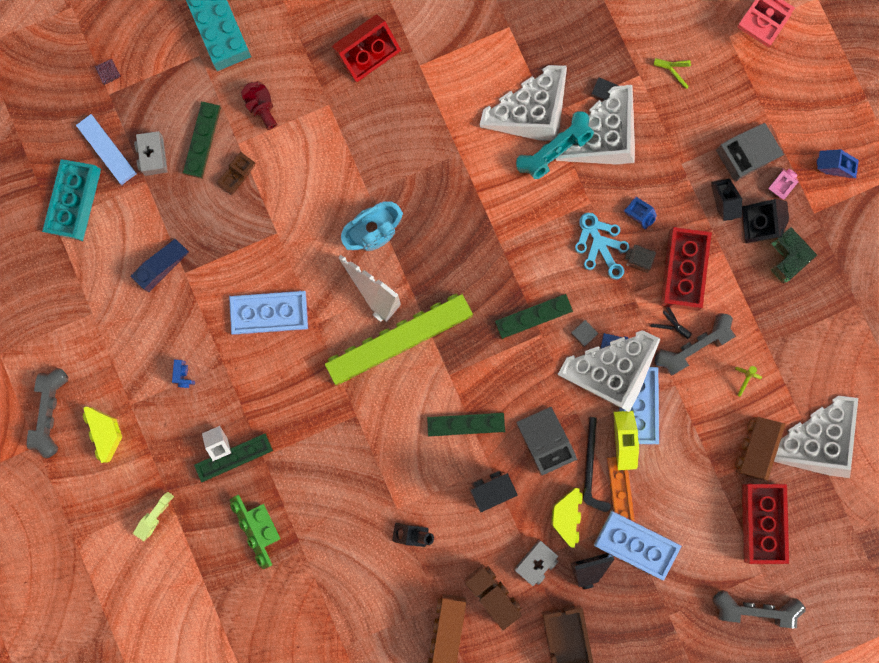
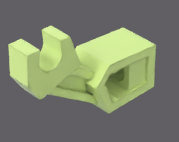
[133,492,174,541]

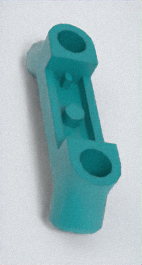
[516,111,594,179]

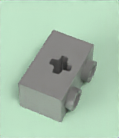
[134,131,168,176]
[514,540,558,586]

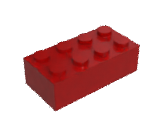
[660,227,712,311]
[742,484,789,564]

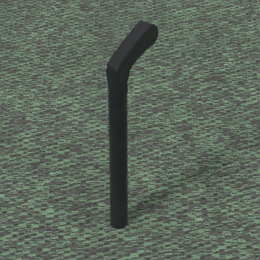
[583,417,611,512]

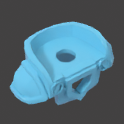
[341,202,403,251]

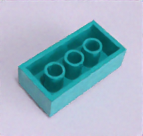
[186,0,252,71]

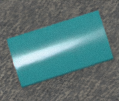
[42,159,101,241]

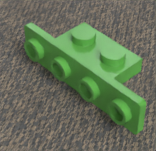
[230,495,280,569]

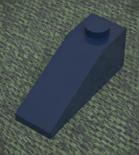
[130,239,189,292]

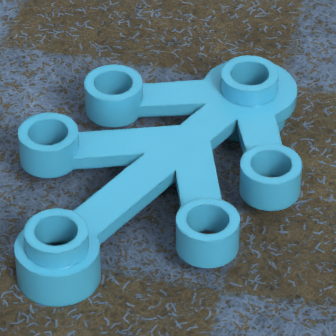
[575,213,629,280]

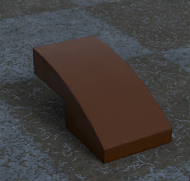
[217,152,256,195]

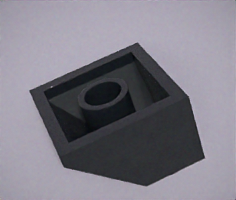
[742,199,789,244]
[571,553,614,590]

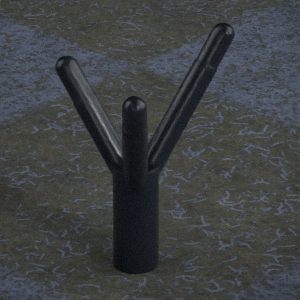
[650,307,692,339]

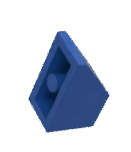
[817,149,859,178]

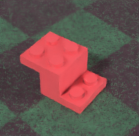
[737,0,795,48]

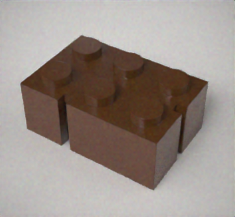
[465,564,522,631]
[542,605,593,663]

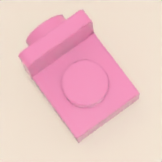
[768,168,799,200]

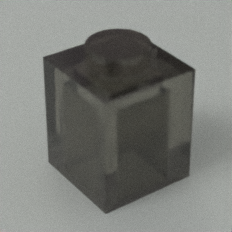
[624,245,656,273]

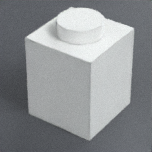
[202,426,231,461]

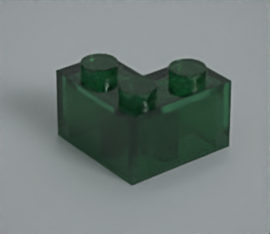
[771,227,817,284]

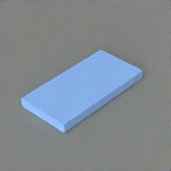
[229,291,308,335]
[619,367,659,444]
[594,510,682,581]

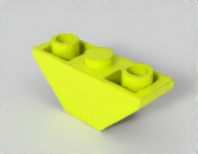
[83,407,122,463]
[613,411,639,470]
[551,488,582,548]

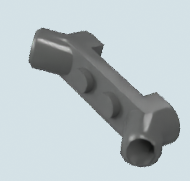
[655,313,736,376]
[27,368,68,458]
[713,590,806,628]

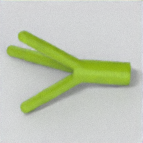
[654,58,691,89]
[735,366,762,397]

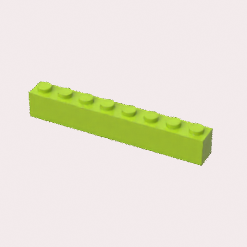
[325,294,473,386]

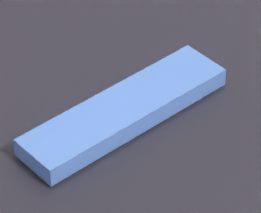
[76,114,137,185]

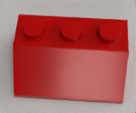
[331,14,402,83]

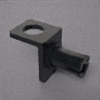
[392,523,434,547]

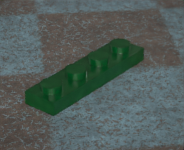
[183,102,221,179]
[495,294,573,339]
[427,413,505,437]
[194,433,274,483]

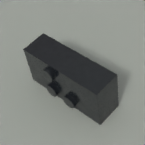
[469,470,518,513]

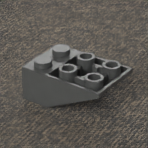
[716,123,784,182]
[516,407,578,476]

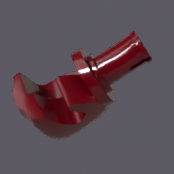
[241,81,278,130]

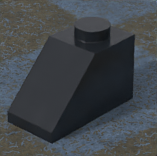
[711,178,742,221]

